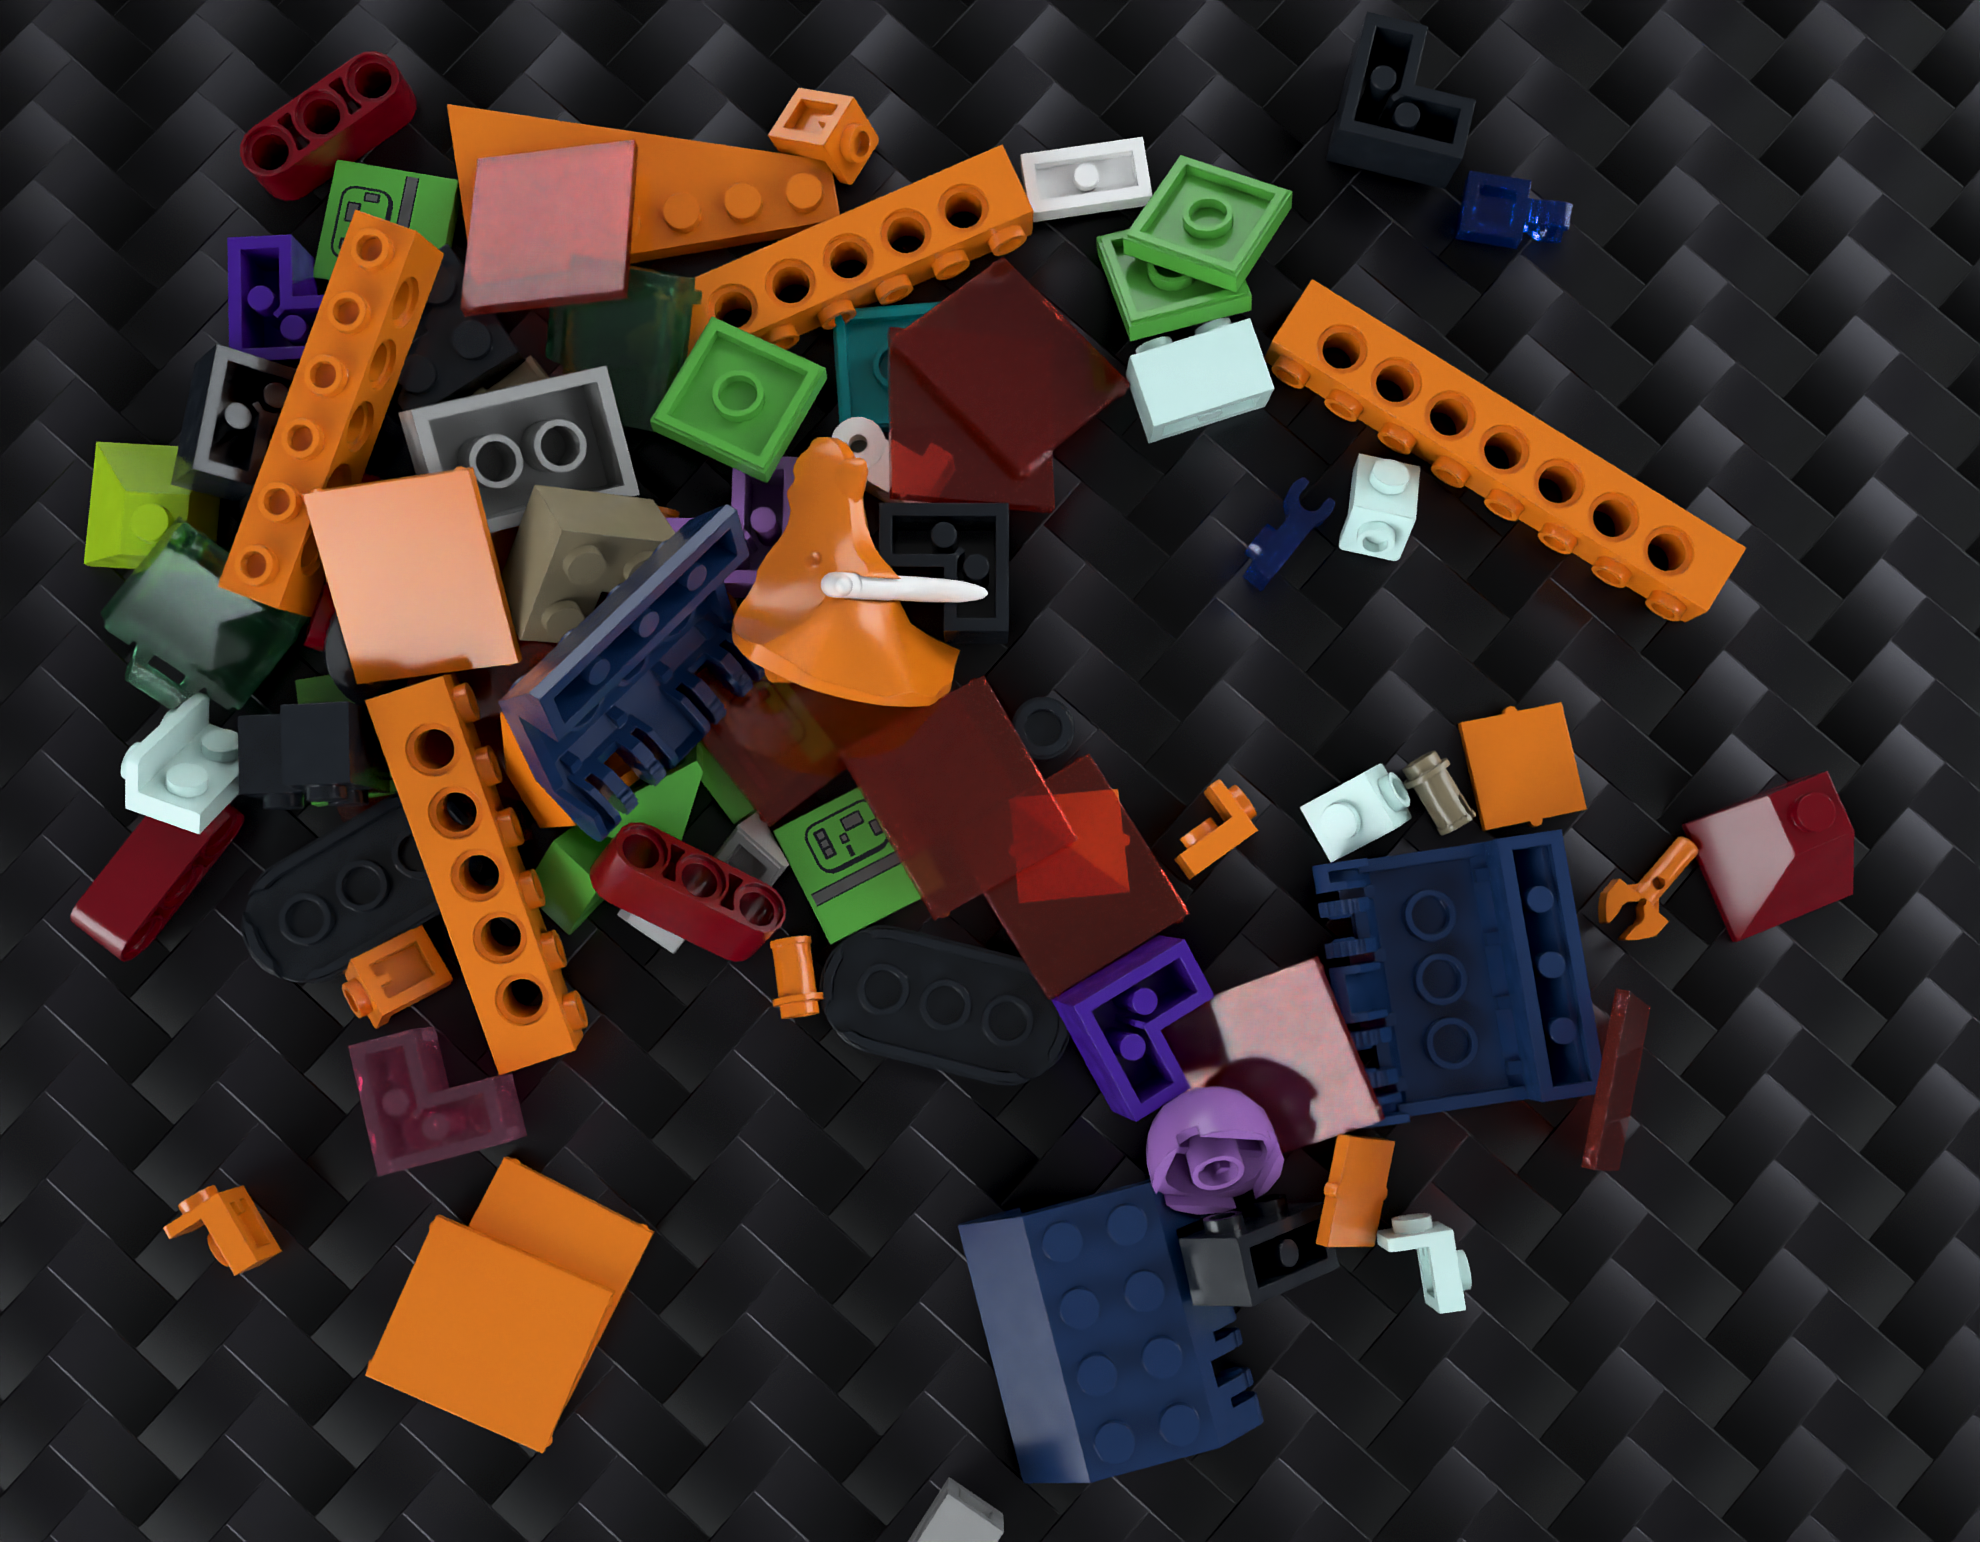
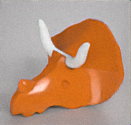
[731,437,988,707]

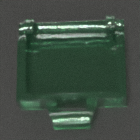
[545,258,702,432]
[100,516,310,710]

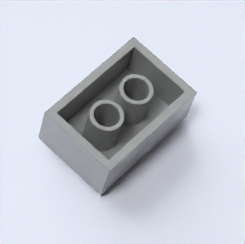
[398,366,640,533]

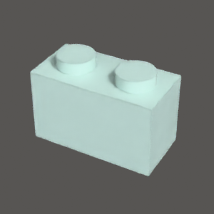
[1126,318,1274,443]

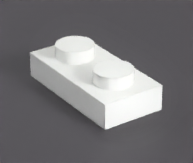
[1020,137,1152,222]

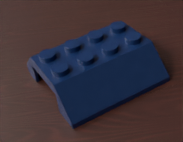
[498,504,765,842]
[1312,829,1608,1129]
[958,1173,1264,1483]

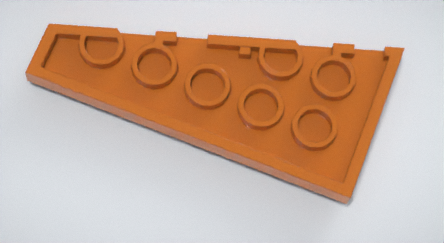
[447,104,840,288]

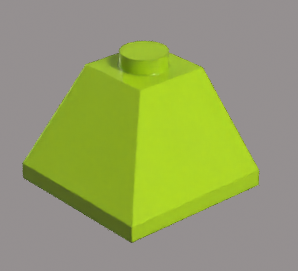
[84,442,221,573]

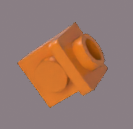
[768,88,879,185]
[1174,779,1258,880]
[342,925,453,1029]
[163,1185,282,1276]

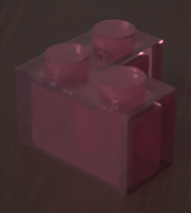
[348,1027,527,1177]

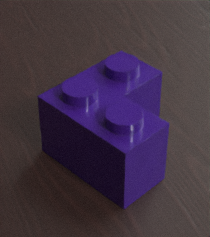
[227,234,324,369]
[1052,935,1215,1122]

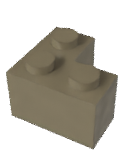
[501,485,675,643]

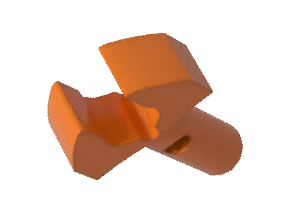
[1598,837,1699,941]

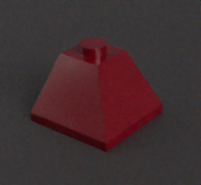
[1682,771,1855,942]

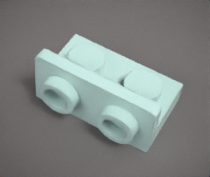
[121,691,239,834]

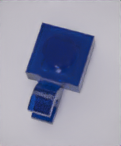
[1455,171,1573,249]
[1242,477,1335,592]

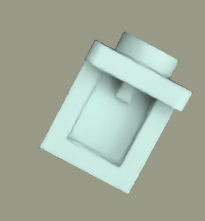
[1339,453,1420,561]
[1300,763,1412,863]
[1377,1213,1472,1314]

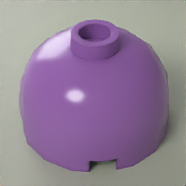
[1146,1086,1284,1215]

